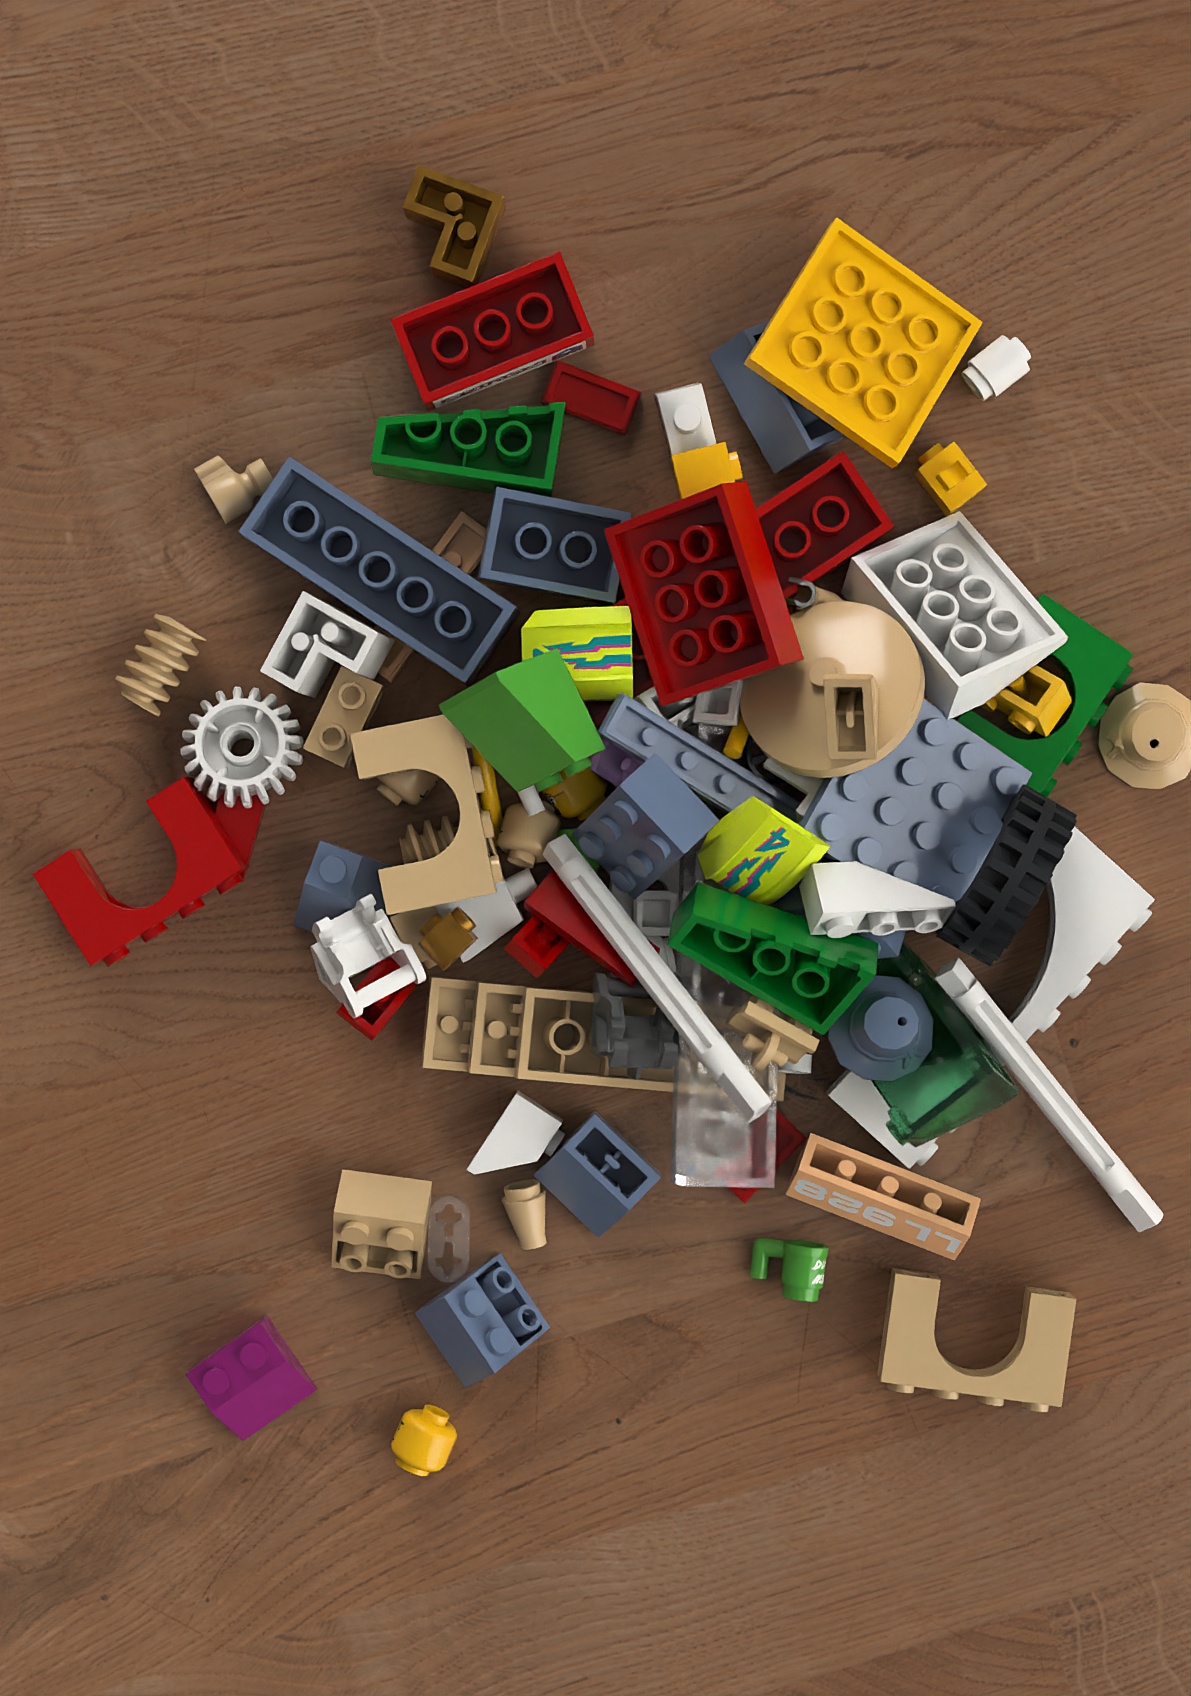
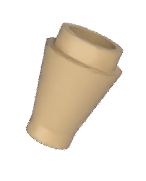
[501,1179,547,1250]

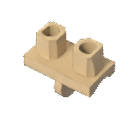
[725,993,819,1070]

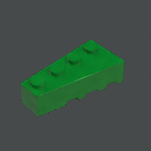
[371,402,566,497]
[667,882,879,1035]

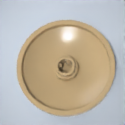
[740,601,925,778]

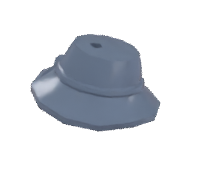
[828,975,933,1082]

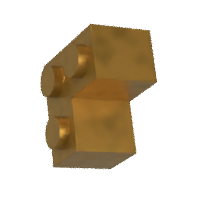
[402,165,506,289]

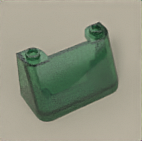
[824,941,1020,1147]

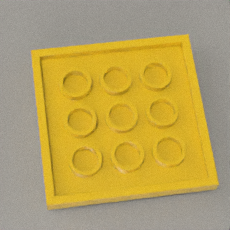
[744,217,983,469]

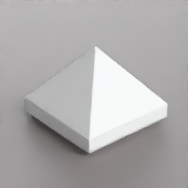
[692,680,743,726]

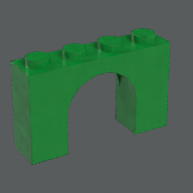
[955,593,1134,797]

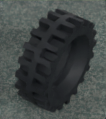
[935,784,1077,966]

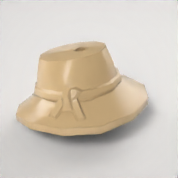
[1098,682,1191,789]

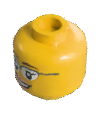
[542,760,608,821]

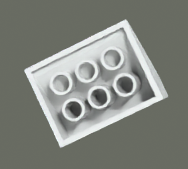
[841,511,1068,720]

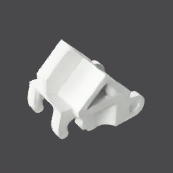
[310,894,426,1018]

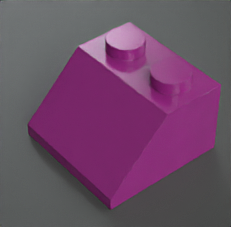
[186,1315,318,1441]

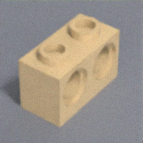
[303,666,387,769]

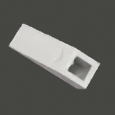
[799,861,956,938]

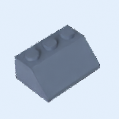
[708,320,846,474]

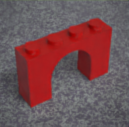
[33,776,250,967]

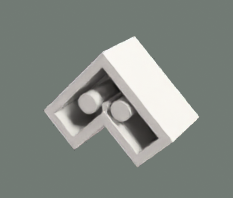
[260,591,395,698]

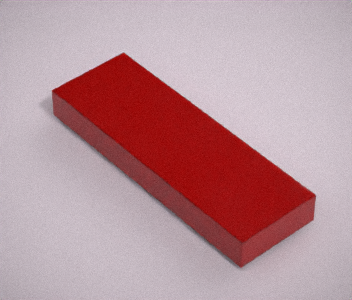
[524,870,660,987]

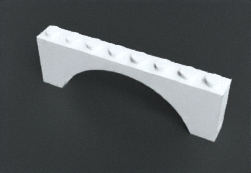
[826,826,1155,1169]

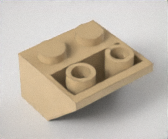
[332,1169,432,1279]

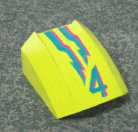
[521,606,633,701]
[697,796,830,905]

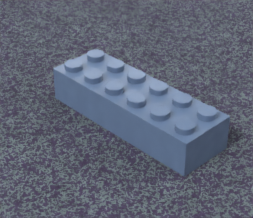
[238,457,520,687]

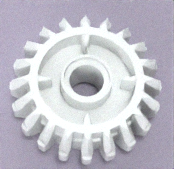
[181,686,304,808]

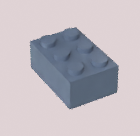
[477,487,631,605]
[572,752,720,900]

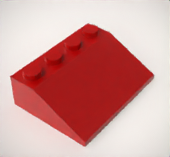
[604,481,804,707]

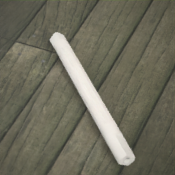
[542,834,772,1122]
[935,957,1163,1232]

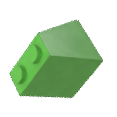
[439,648,606,793]

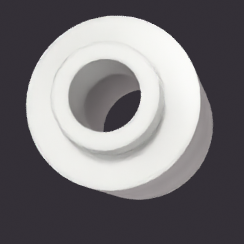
[961,335,1031,401]

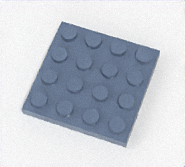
[799,698,1032,930]

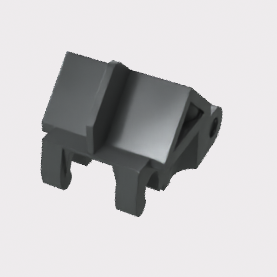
[590,973,681,1080]

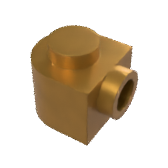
[418,906,478,971]

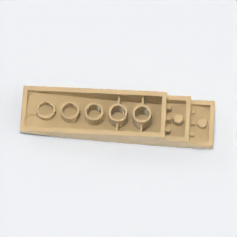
[421,976,786,1101]

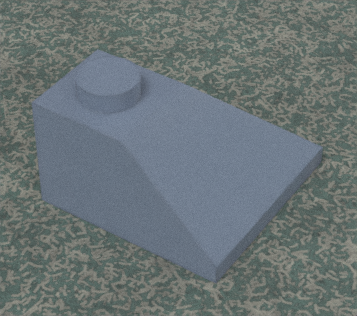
[293,841,394,932]

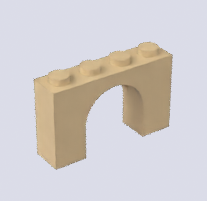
[350,715,504,915]
[877,1268,1076,1412]

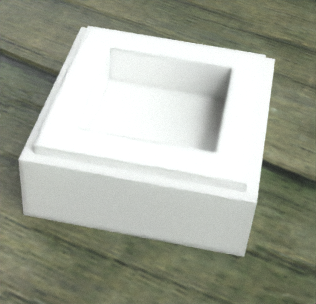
[632,891,679,936]

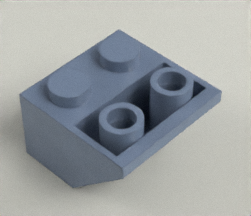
[533,1109,661,1238]
[415,1253,550,1388]

